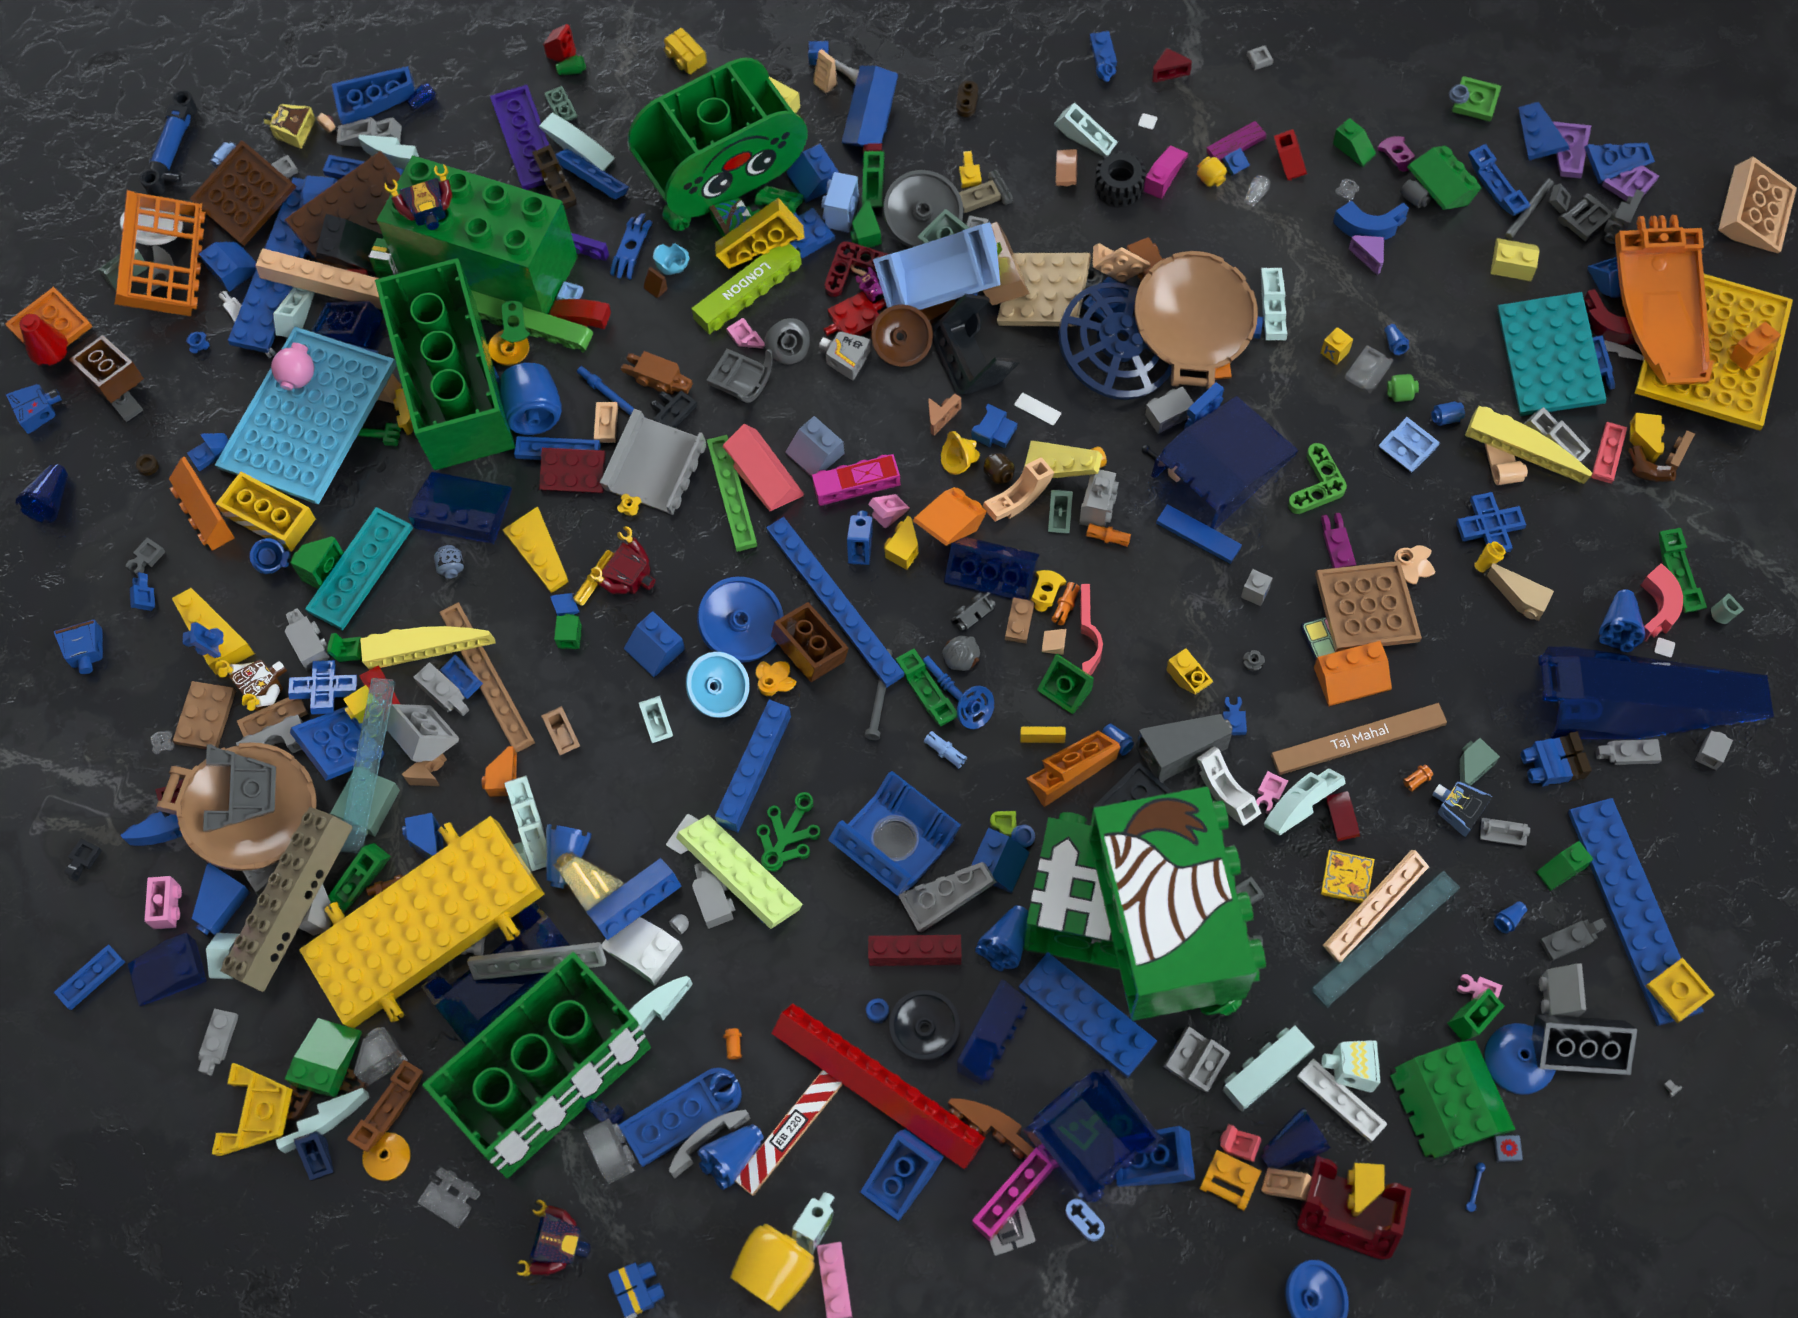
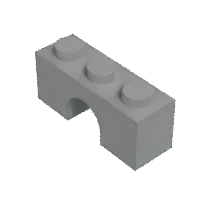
[236,714,304,754]

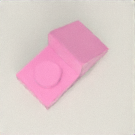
[869,494,909,528]

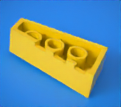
[715,198,805,269]
[172,588,255,675]

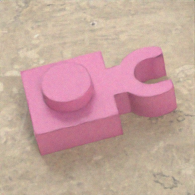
[1256,771,1288,814]
[1457,974,1502,1000]

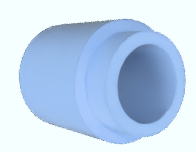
[210,142,236,168]

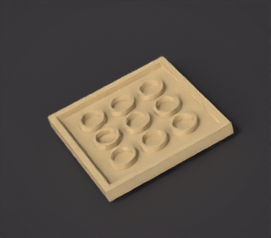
[997,253,1091,326]

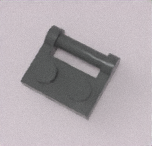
[1558,194,1612,241]

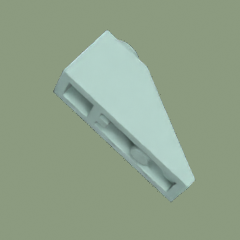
[1054,103,1118,156]
[273,287,315,338]

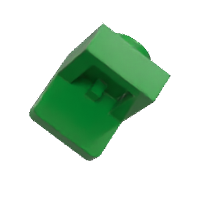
[327,633,362,662]

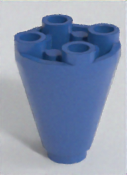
[1599,589,1645,652]
[975,905,1029,971]
[698,1124,764,1190]

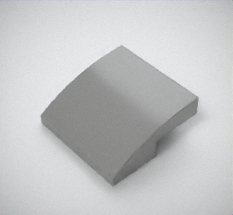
[1163,1027,1231,1092]

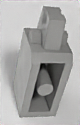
[285,608,330,670]
[414,662,469,716]
[692,863,735,929]

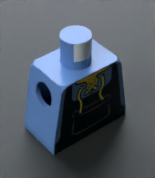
[1432,782,1492,837]

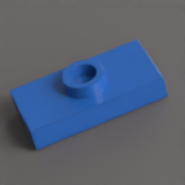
[440,655,483,699]

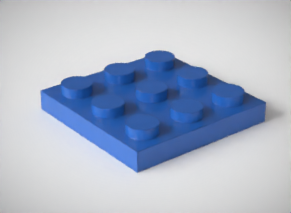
[290,706,384,781]

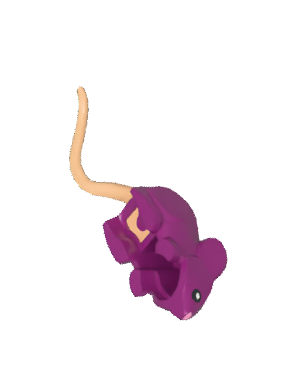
[851,256,883,302]

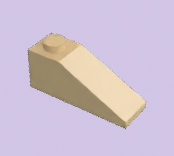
[1487,563,1554,621]

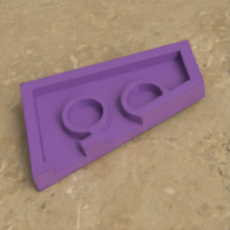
[1553,122,1591,178]

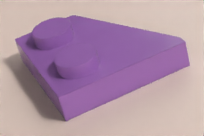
[1602,166,1659,201]

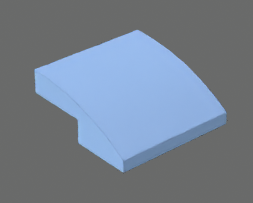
[1379,417,1440,473]

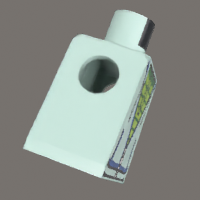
[792,1192,836,1255]

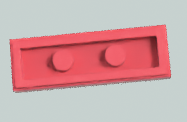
[1591,422,1627,484]

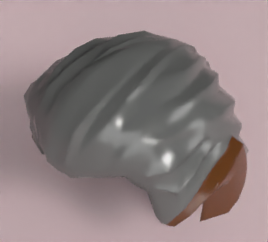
[942,636,980,671]

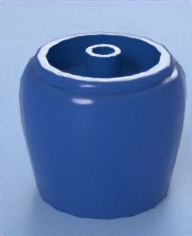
[499,363,562,435]

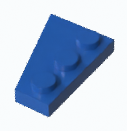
[1519,102,1570,160]
[1584,143,1655,183]

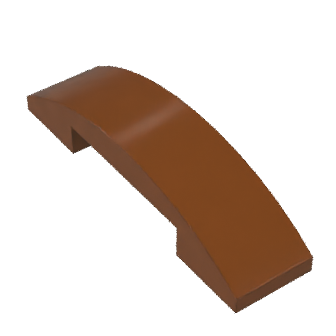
[347,1060,424,1152]

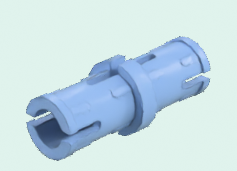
[924,731,967,769]

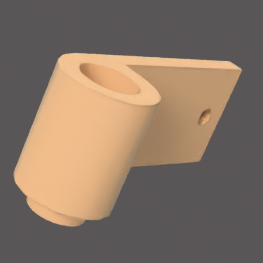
[1485,444,1527,485]

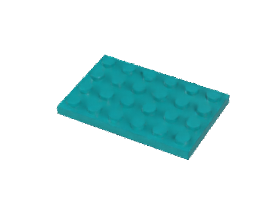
[1498,292,1607,416]

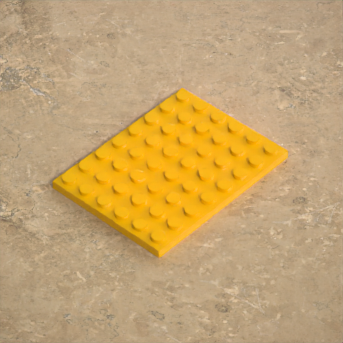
[1635,274,1793,431]

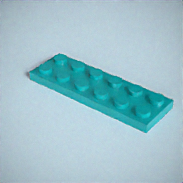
[305,507,413,631]

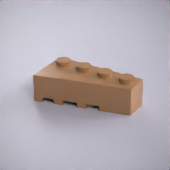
[983,222,1030,306]

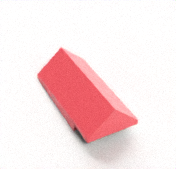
[723,424,804,511]

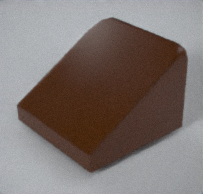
[644,267,667,298]

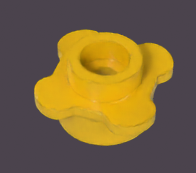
[617,494,641,516]

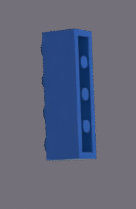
[586,858,681,940]

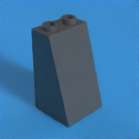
[1136,714,1233,782]

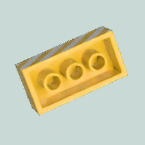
[216,471,316,552]

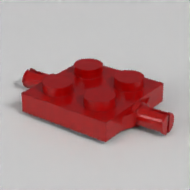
[823,292,887,336]

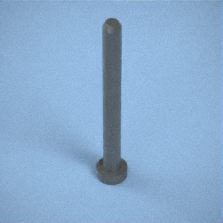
[864,649,893,740]

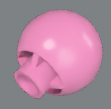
[271,343,314,391]

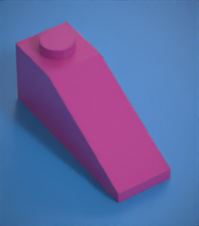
[1144,146,1188,199]

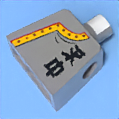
[819,332,871,381]

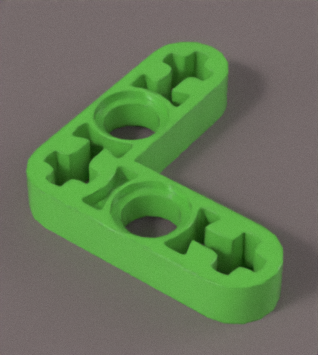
[1288,443,1347,514]

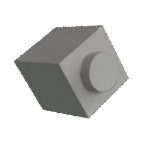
[1241,569,1273,606]
[1695,730,1733,770]

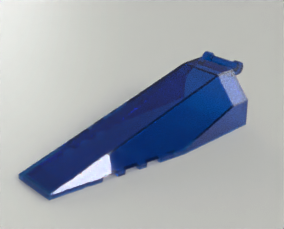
[1538,647,1774,739]

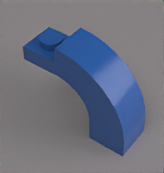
[1333,201,1409,240]

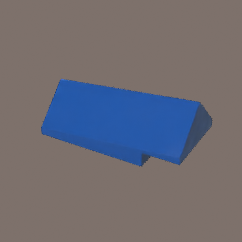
[842,66,898,147]

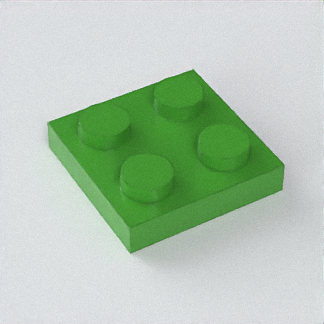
[1452,76,1501,122]

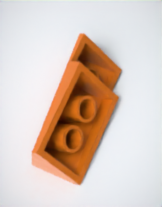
[1026,731,1120,807]

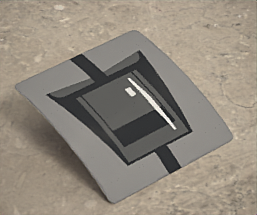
[990,1205,1035,1256]

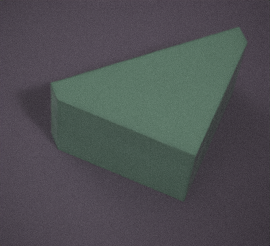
[1048,490,1073,533]

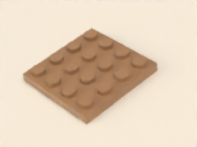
[1315,561,1422,652]

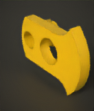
[1031,570,1066,612]

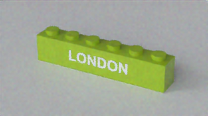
[692,243,801,334]

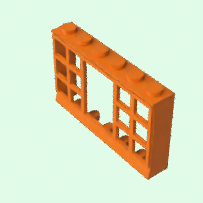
[115,190,205,316]

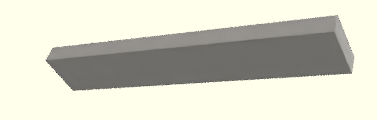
[467,942,606,980]

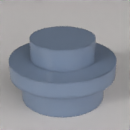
[1449,84,1469,104]

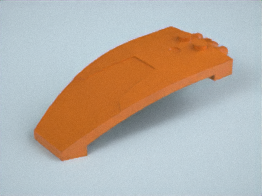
[1615,215,1714,385]

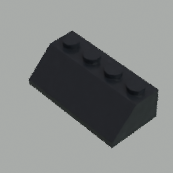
[1532,1014,1637,1075]

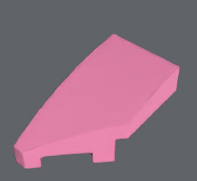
[726,318,765,348]

